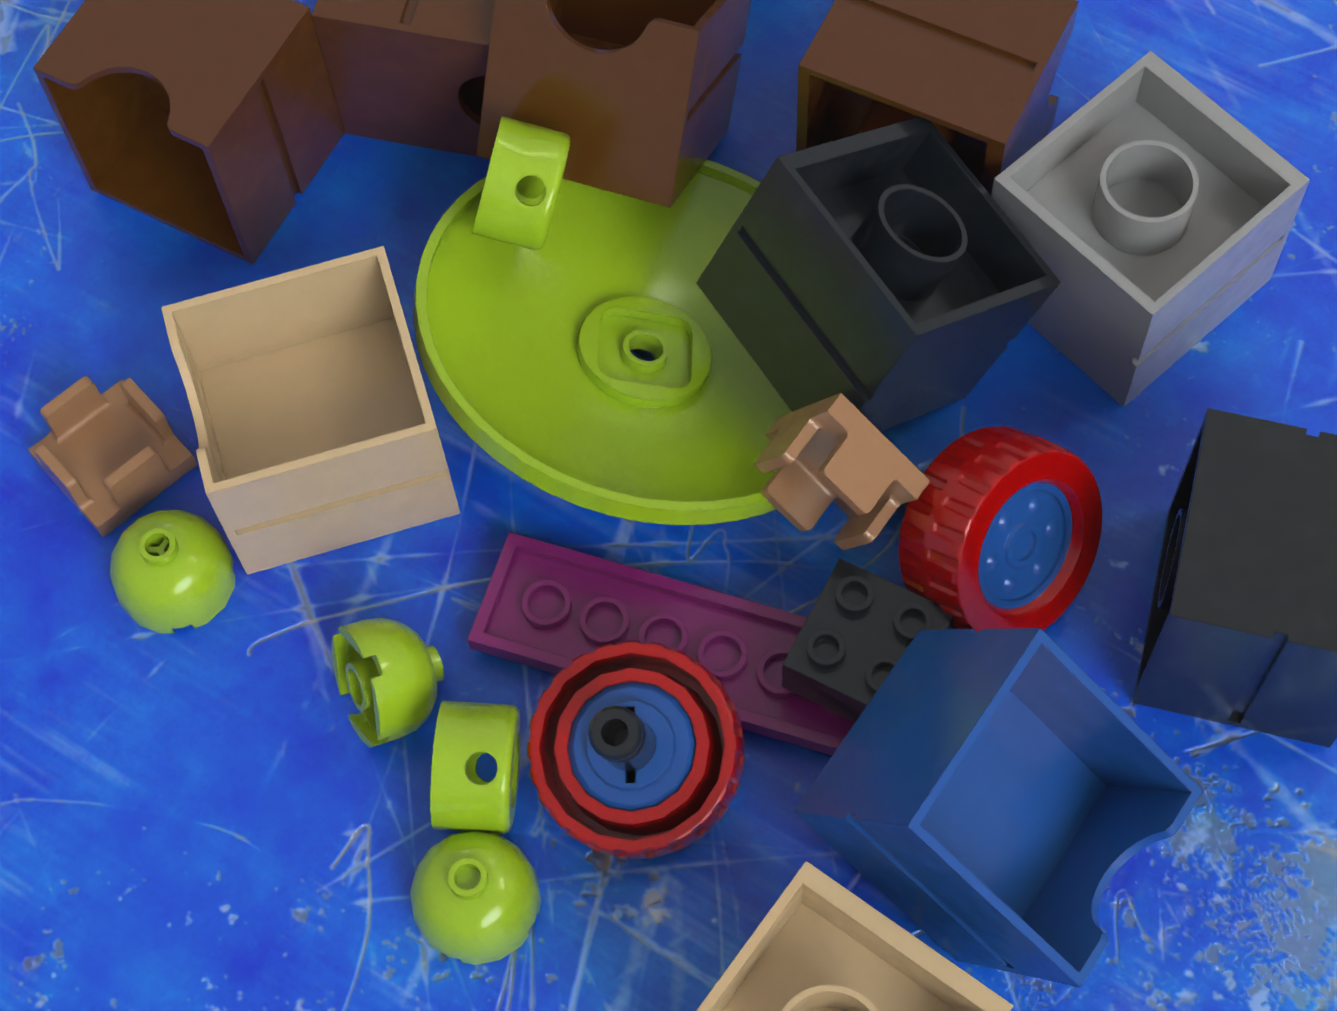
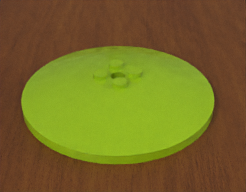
[413,160,792,525]

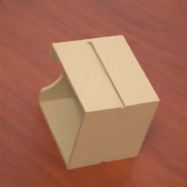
[161,246,461,575]
[696,861,1014,1011]

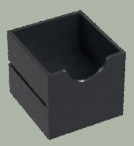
[696,117,1061,432]
[1132,408,1337,748]

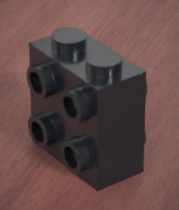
[782,559,953,722]

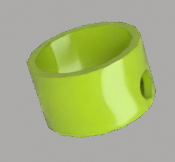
[472,116,570,250]
[430,700,521,834]

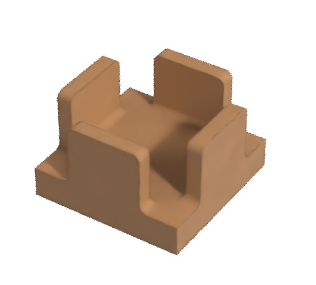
[28,376,197,538]
[754,393,930,550]

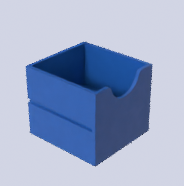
[793,628,1203,988]

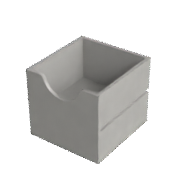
[991,51,1310,407]

